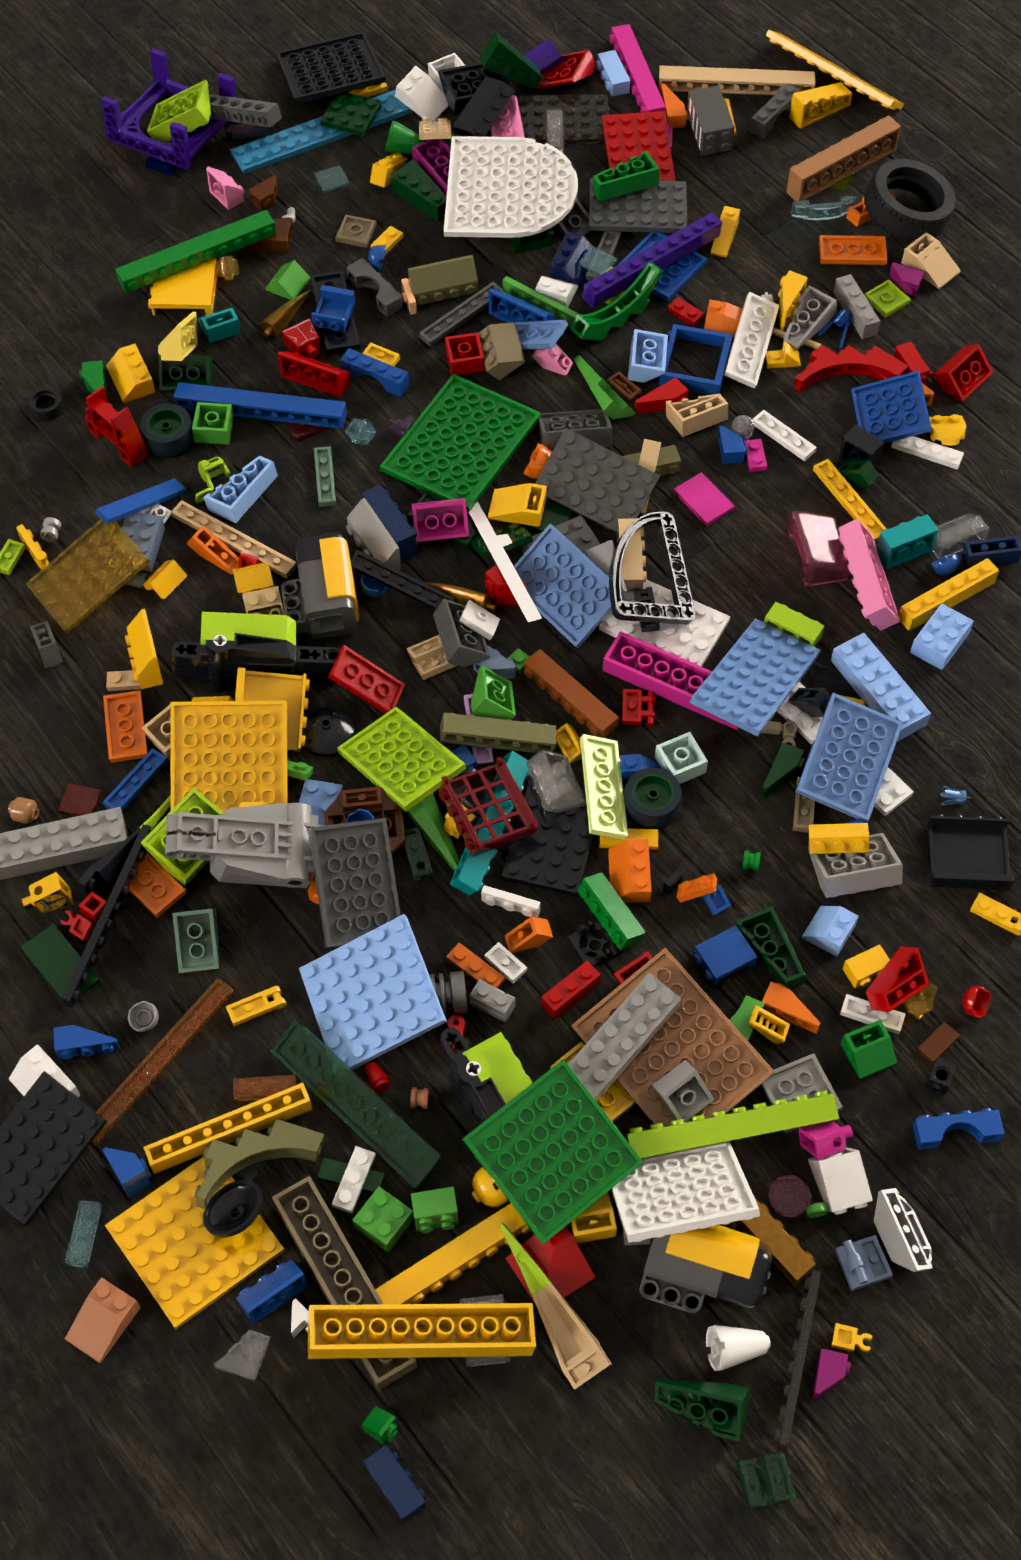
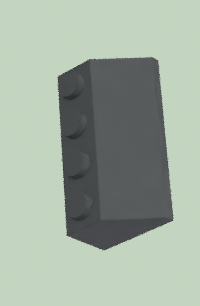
[433,599,490,667]

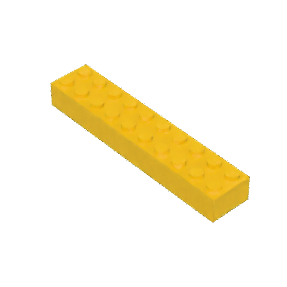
[308,1303,536,1359]

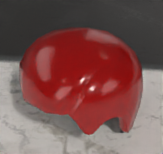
[962,986,990,1018]

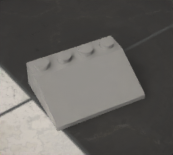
[808,833,903,898]

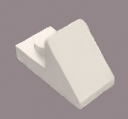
[291,1298,308,1338]

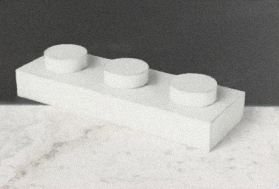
[481,885,540,918]
[840,994,905,1035]
[332,1146,376,1214]

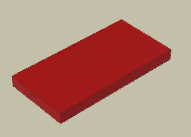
[328,645,405,714]

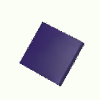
[523,38,564,74]

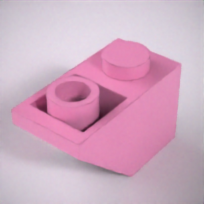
[532,344,573,376]

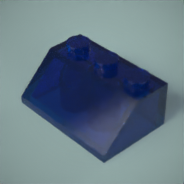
[549,231,596,288]

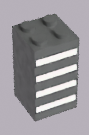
[687,86,734,156]

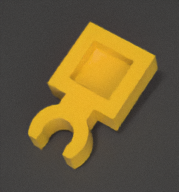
[831,1323,872,1352]

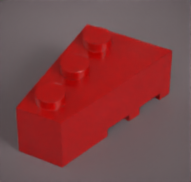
[866,946,930,1012]

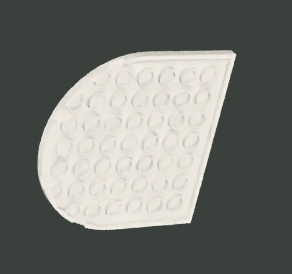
[444,136,578,238]

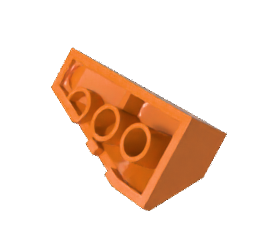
[704,300,774,337]

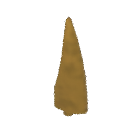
[259,290,312,337]
[423,582,497,612]

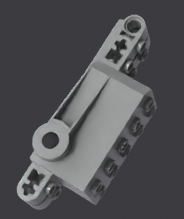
[165,803,326,888]

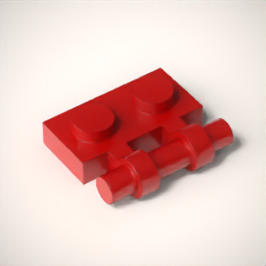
[622,689,656,727]

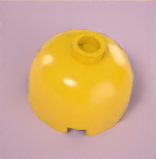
[472,1167,508,1207]

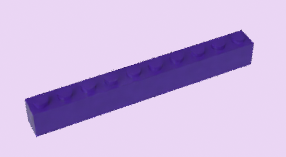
[582,212,723,308]

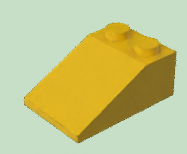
[778,270,808,331]

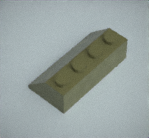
[408,255,478,306]

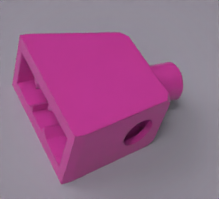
[798,1121,853,1160]

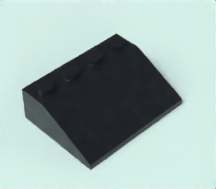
[438,62,513,115]

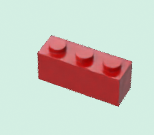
[541,961,601,1021]

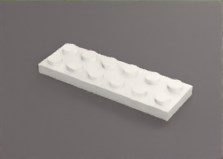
[724,292,779,388]

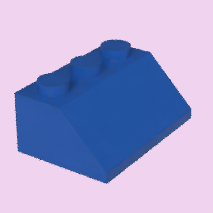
[236,1260,308,1325]

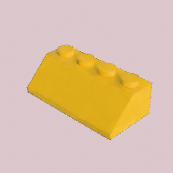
[125,609,163,689]

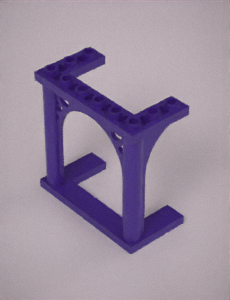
[101,48,236,170]

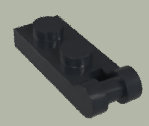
[633,587,660,633]

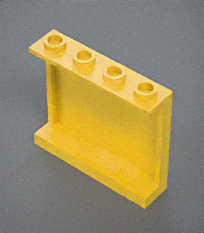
[148,258,218,316]
[235,667,310,751]

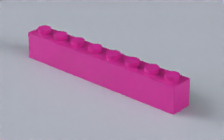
[609,24,666,112]

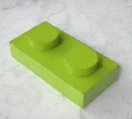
[0,539,26,575]

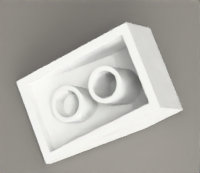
[395,66,448,121]

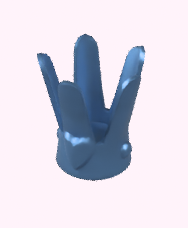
[940,786,971,805]

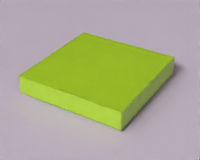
[864,279,911,318]

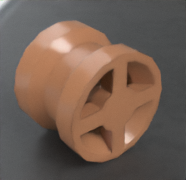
[410,1087,429,1109]

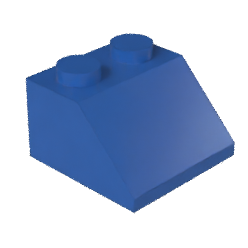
[102,1147,152,1198]

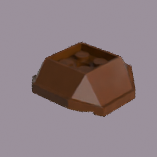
[324,787,406,855]

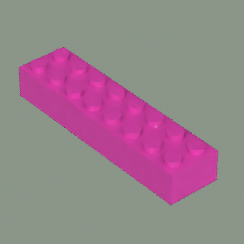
[603,631,739,730]

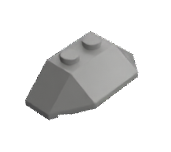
[874,1188,932,1272]

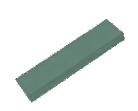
[314,446,336,507]

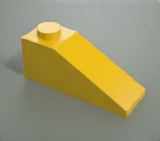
[711,206,740,258]

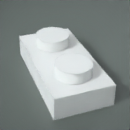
[484,942,527,984]

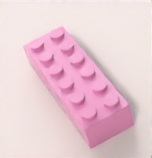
[838,518,900,631]

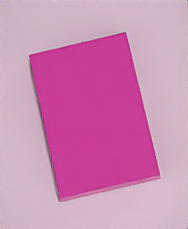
[674,472,735,527]

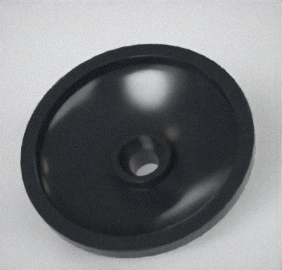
[302,707,356,757]
[203,1180,263,1238]

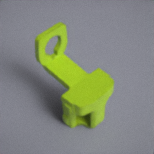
[195,457,230,504]

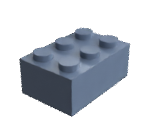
[113,513,165,572]

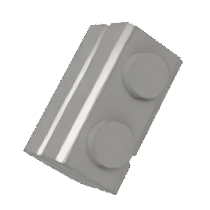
[469,979,515,1022]

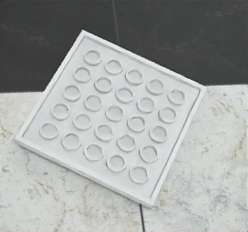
[611,1141,760,1243]

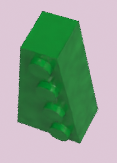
[593,151,660,202]

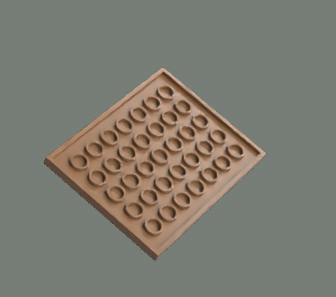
[571,948,775,1126]

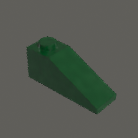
[760,743,805,798]

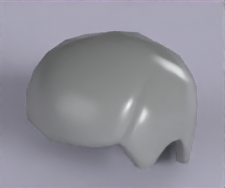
[127,1001,159,1032]

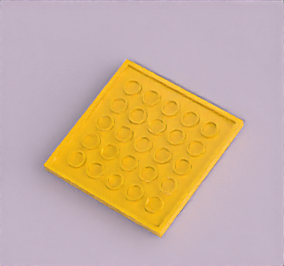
[170,700,288,812]
[105,1157,285,1329]

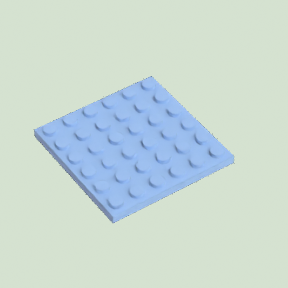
[299,914,447,1076]

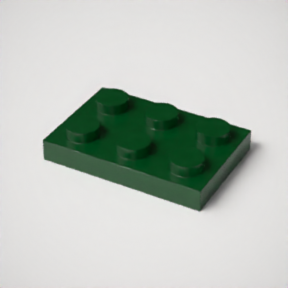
[470,524,533,559]

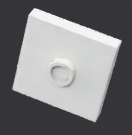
[459,600,500,640]

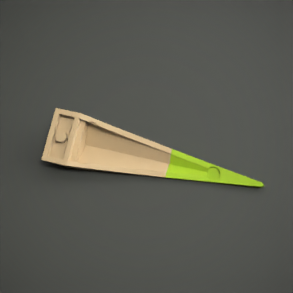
[500,1223,612,1390]

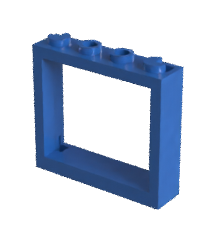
[658,324,733,395]

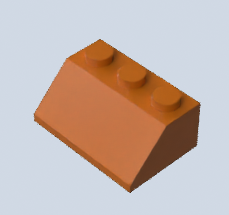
[608,839,651,903]

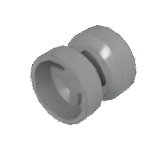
[40,517,61,542]

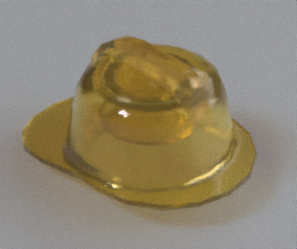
[902,983,937,1020]

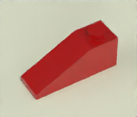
[634,378,689,414]

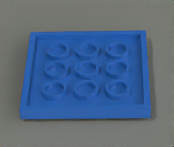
[618,232,707,302]
[851,370,932,444]

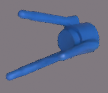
[817,309,851,349]

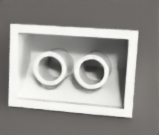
[9,1044,81,1097]

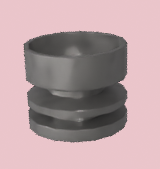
[429,971,467,1016]

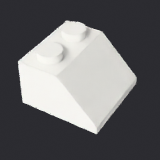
[536,276,578,308]

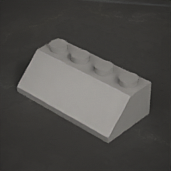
[346,498,401,570]

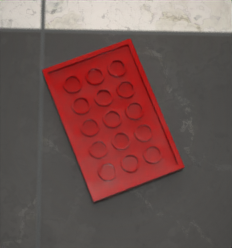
[602,111,676,181]

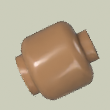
[8,797,39,824]

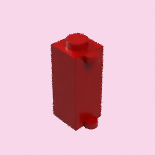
[893,342,933,384]

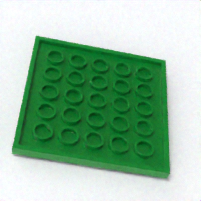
[462,1059,643,1245]

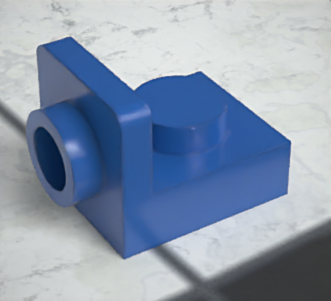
[699,884,731,915]

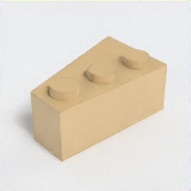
[666,394,728,437]

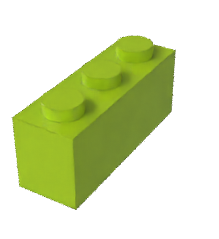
[764,602,824,647]

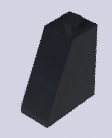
[225,121,273,140]

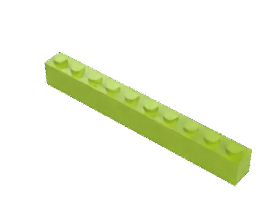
[625,1090,839,1158]

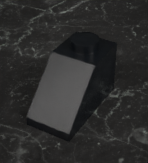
[789,687,830,717]

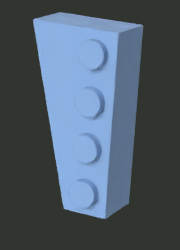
[204,456,278,523]

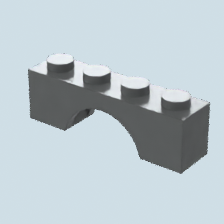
[750,83,800,139]
[346,258,403,317]

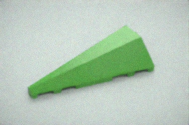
[574,355,636,420]
[402,793,459,872]

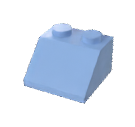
[802,906,859,957]

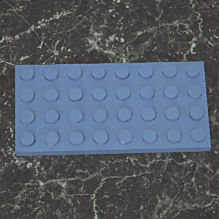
[690,618,821,737]

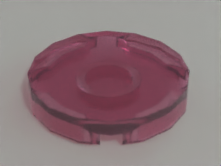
[768,1175,811,1218]

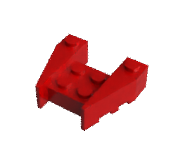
[85,386,148,468]

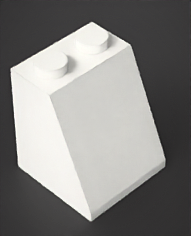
[808,1147,873,1215]

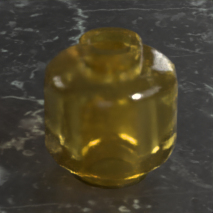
[216,256,239,281]

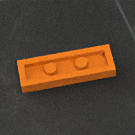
[446,943,506,988]

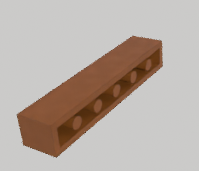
[524,649,619,738]

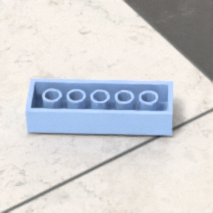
[831,633,931,742]

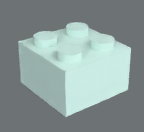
[655,732,708,784]

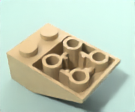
[901,232,961,289]
[242,586,285,615]

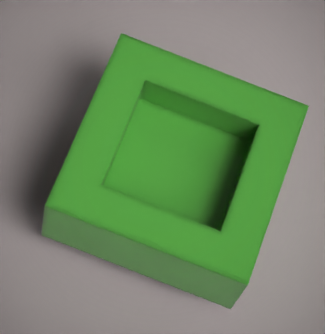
[507,648,530,674]

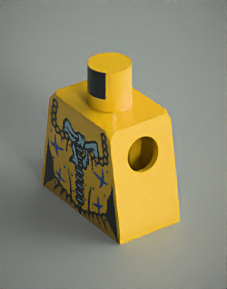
[22,872,74,913]

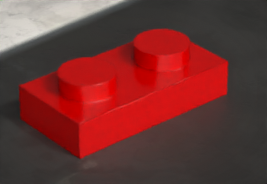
[667,297,704,327]

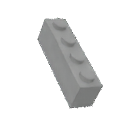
[833,274,880,339]

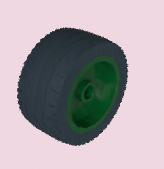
[140,403,194,458]
[624,767,682,829]

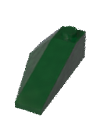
[654,1379,749,1442]

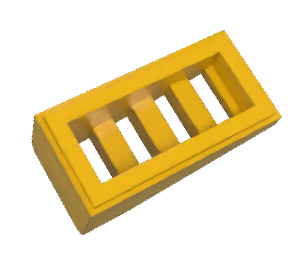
[748,1005,790,1045]

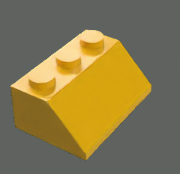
[106,344,155,403]

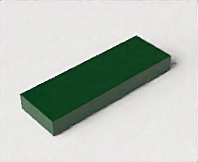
[318,1158,385,1194]

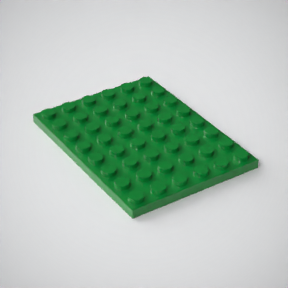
[380,374,541,512]

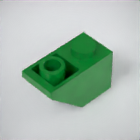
[362,1406,398,1446]

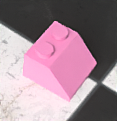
[206,167,244,210]

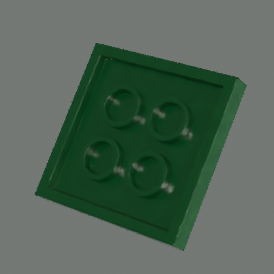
[320,92,382,137]

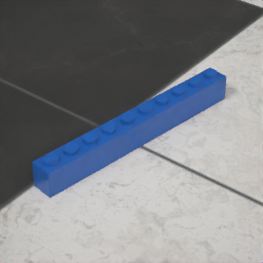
[173,382,347,429]

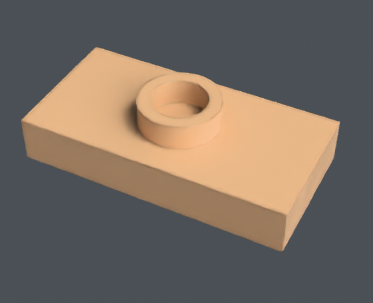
[401,278,417,315]

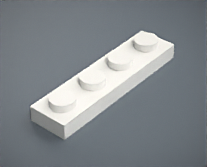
[752,410,817,461]
[891,436,964,470]

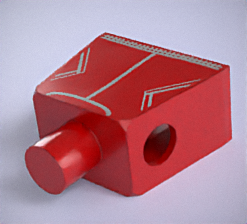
[282,318,320,358]

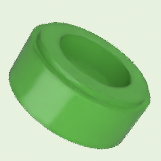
[805,1202,828,1218]

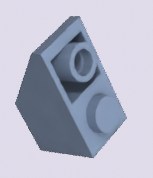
[473,646,516,679]

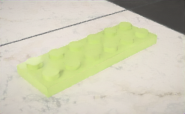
[580,734,628,840]

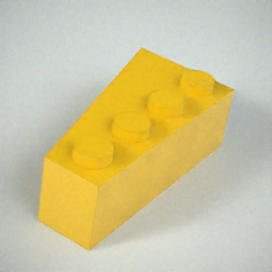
[789,82,852,129]

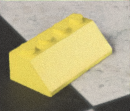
[158,312,198,361]

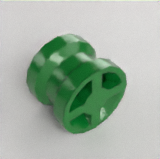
[742,850,761,871]

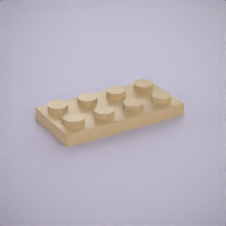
[419,118,451,140]

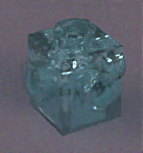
[345,418,377,445]

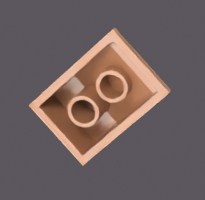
[65,1277,141,1363]

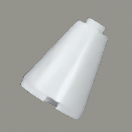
[706,1325,770,1371]

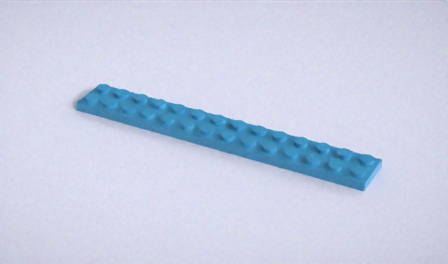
[230,90,414,174]

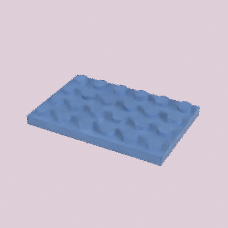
[514,524,626,648]
[795,693,903,822]

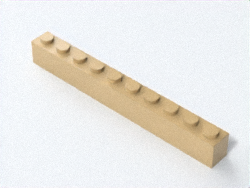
[658,66,815,95]

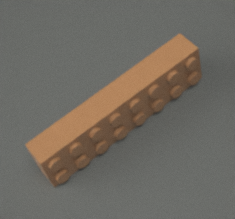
[786,115,901,204]

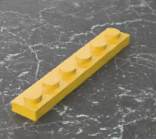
[813,459,886,542]

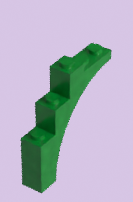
[570,262,664,341]

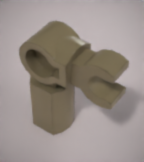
[761,721,798,747]

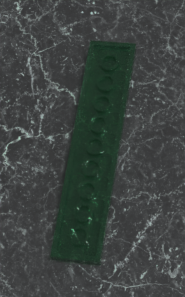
[270,1019,444,1189]

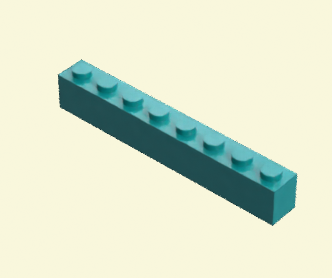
[450,751,531,896]

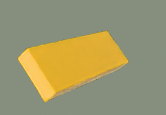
[599,828,658,850]

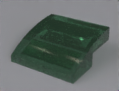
[736,1452,796,1509]

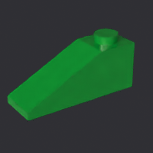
[79,360,107,396]

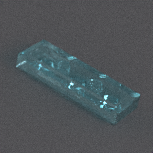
[65,1200,102,1268]

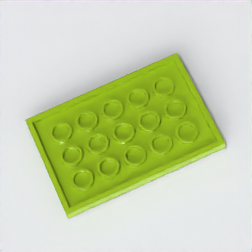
[337,707,466,812]

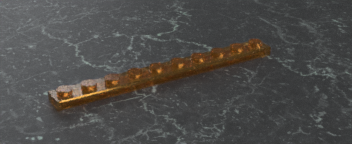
[92,978,234,1146]

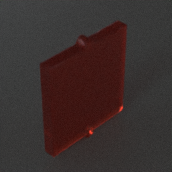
[59,783,101,816]

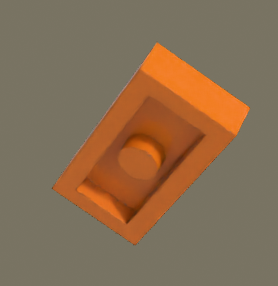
[677,873,717,902]

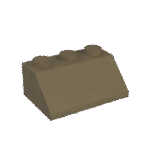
[478,322,525,380]

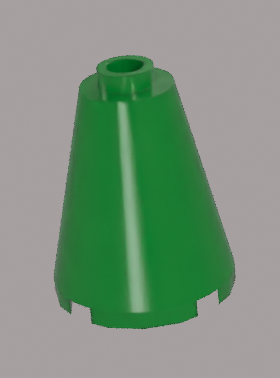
[385,121,427,154]

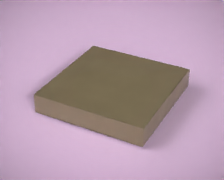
[336,215,377,248]

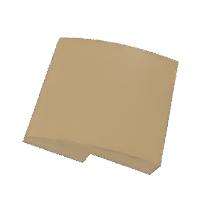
[406,635,457,680]

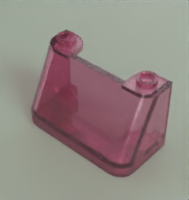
[787,510,850,587]

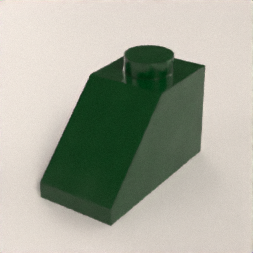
[838,459,879,488]

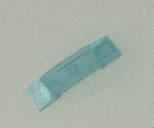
[791,196,857,220]

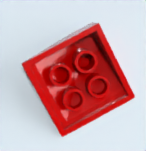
[536,50,597,89]
[505,1226,596,1305]

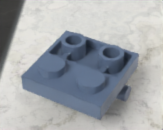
[835,1235,893,1291]

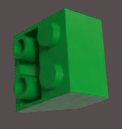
[841,1020,897,1080]

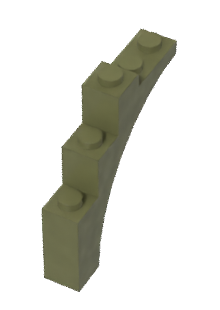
[194,1119,324,1209]

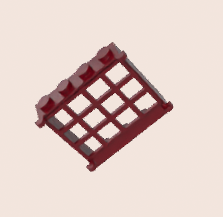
[439,757,539,856]

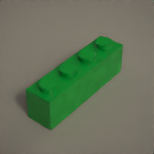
[577,872,646,951]

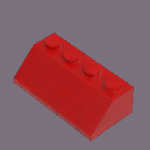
[278,351,351,398]

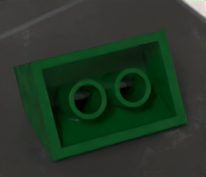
[158,354,213,390]

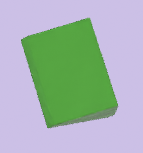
[265,260,310,300]

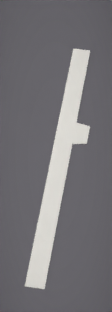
[469,501,542,622]

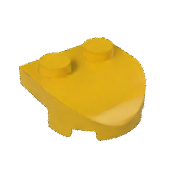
[929,414,966,445]

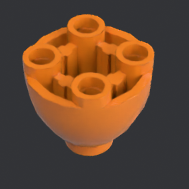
[523,443,552,479]

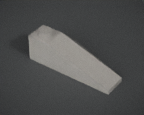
[783,285,837,349]

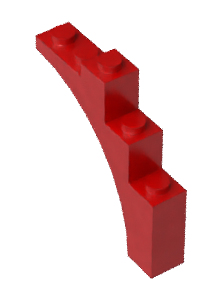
[795,345,908,392]

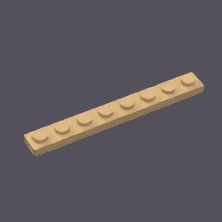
[171,500,297,579]

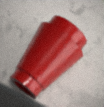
[365,1062,390,1093]

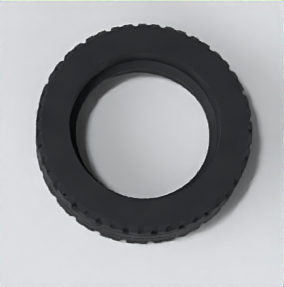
[864,159,956,242]

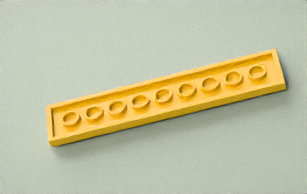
[766,30,904,110]

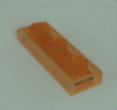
[233,1074,296,1101]

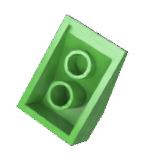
[471,665,516,720]

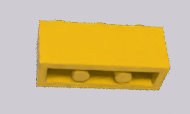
[808,823,869,854]

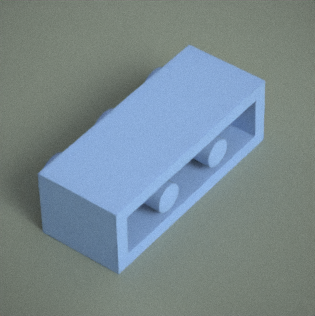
[596,50,630,97]

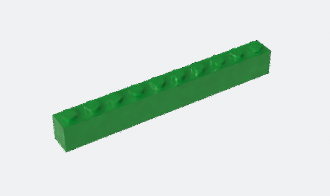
[115,210,276,293]

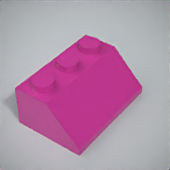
[411,498,469,542]

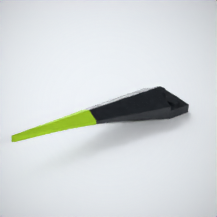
[78,795,171,902]

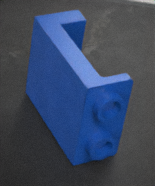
[311,285,355,332]
[693,925,757,986]

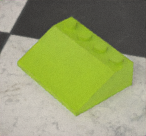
[147,80,211,142]
[141,787,224,887]

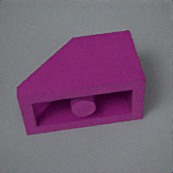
[889,262,924,297]
[812,1349,851,1399]

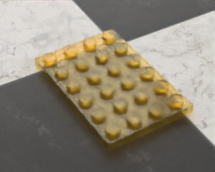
[26,519,150,633]

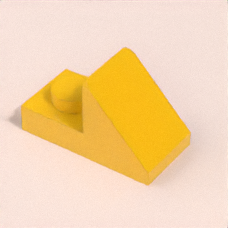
[765,342,801,369]

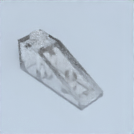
[546,110,563,153]

